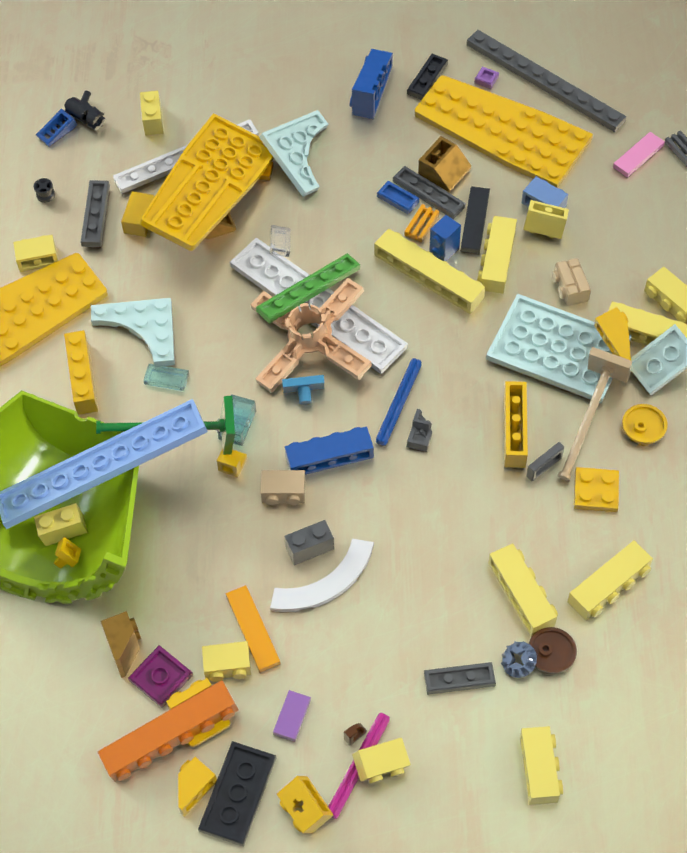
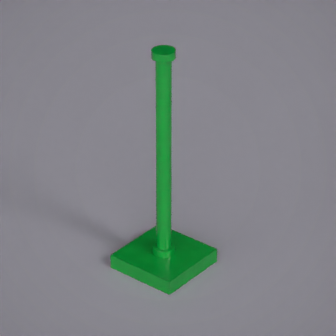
[96,396,235,455]

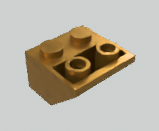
[418,136,471,192]

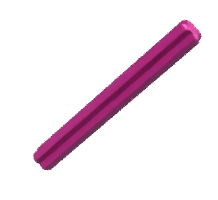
[328,713,390,819]

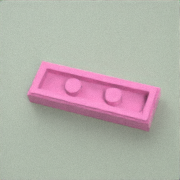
[613,132,665,178]

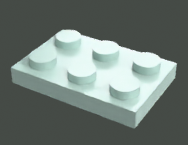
[631,324,687,395]

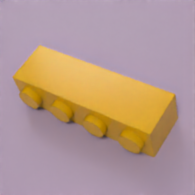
[64,330,98,415]
[504,381,528,468]

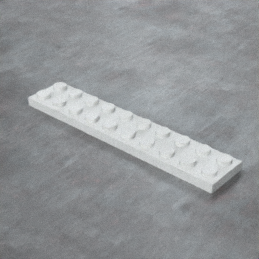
[230,238,408,374]

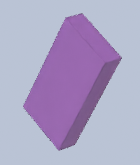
[273,690,311,742]

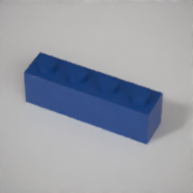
[284,426,374,475]

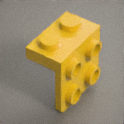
[166,678,231,747]

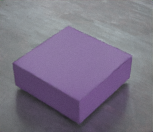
[474,66,499,89]

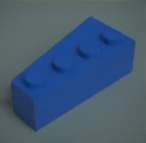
[350,49,393,119]

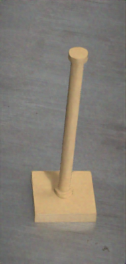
[558,347,632,481]

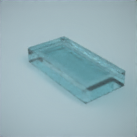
[143,364,189,391]

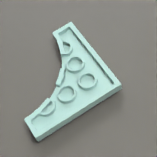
[259,110,329,197]
[91,298,175,367]

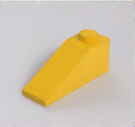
[594,307,631,360]

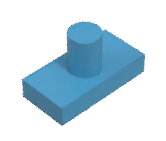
[282,375,324,405]

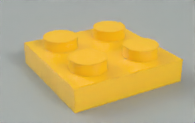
[574,467,619,512]

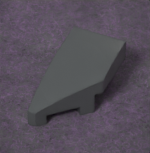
[406,409,432,452]

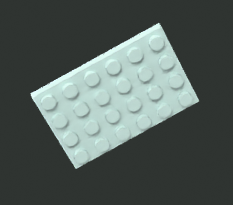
[486,294,631,404]

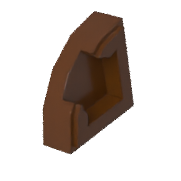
[344,723,367,745]

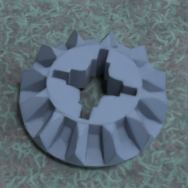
[501,641,537,678]

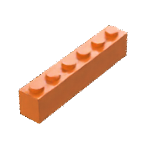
[97,680,239,782]

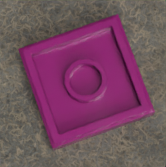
[128,645,193,708]

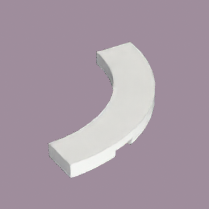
[270,539,374,612]

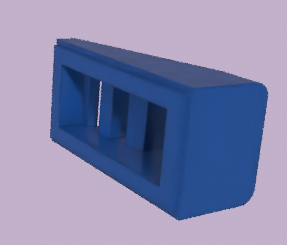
[36,108,78,146]

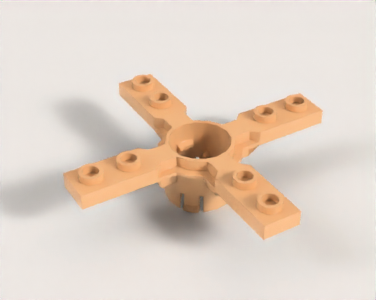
[251,278,372,393]

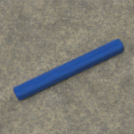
[376,358,422,446]

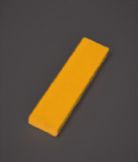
[226,585,281,673]

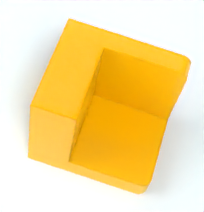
[216,448,247,477]

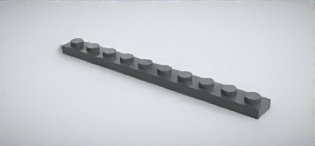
[467,30,627,132]

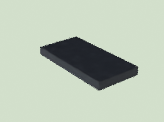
[198,741,277,847]

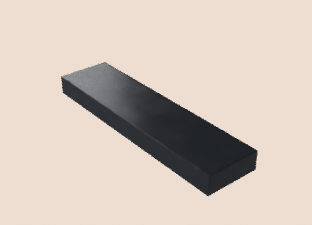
[460,186,490,254]

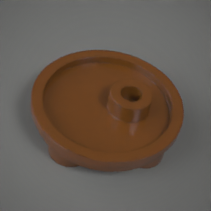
[529,627,577,674]

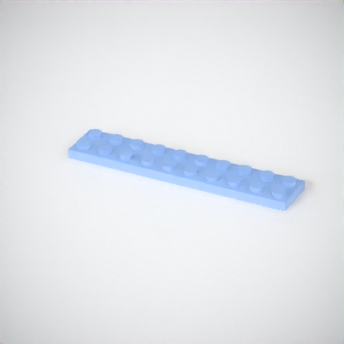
[0,399,208,529]

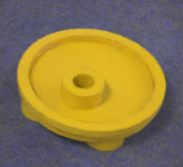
[622,404,668,446]

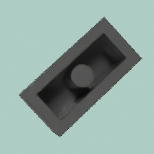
[284,520,334,565]

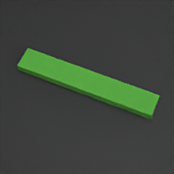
[256,253,360,324]

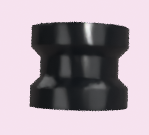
[33,178,55,203]

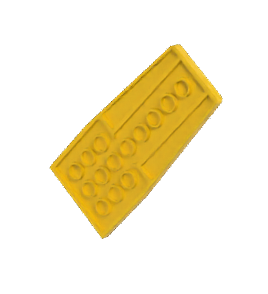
[415,75,593,188]
[140,113,274,251]
[0,253,108,367]

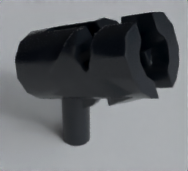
[64,91,105,131]

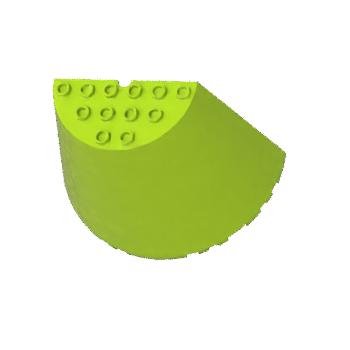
[0,390,139,604]

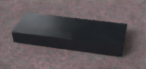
[407,53,448,100]

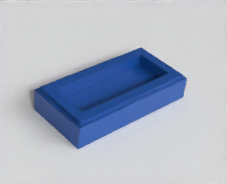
[377,181,419,214]

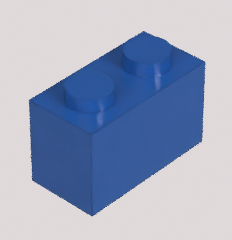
[429,215,461,261]

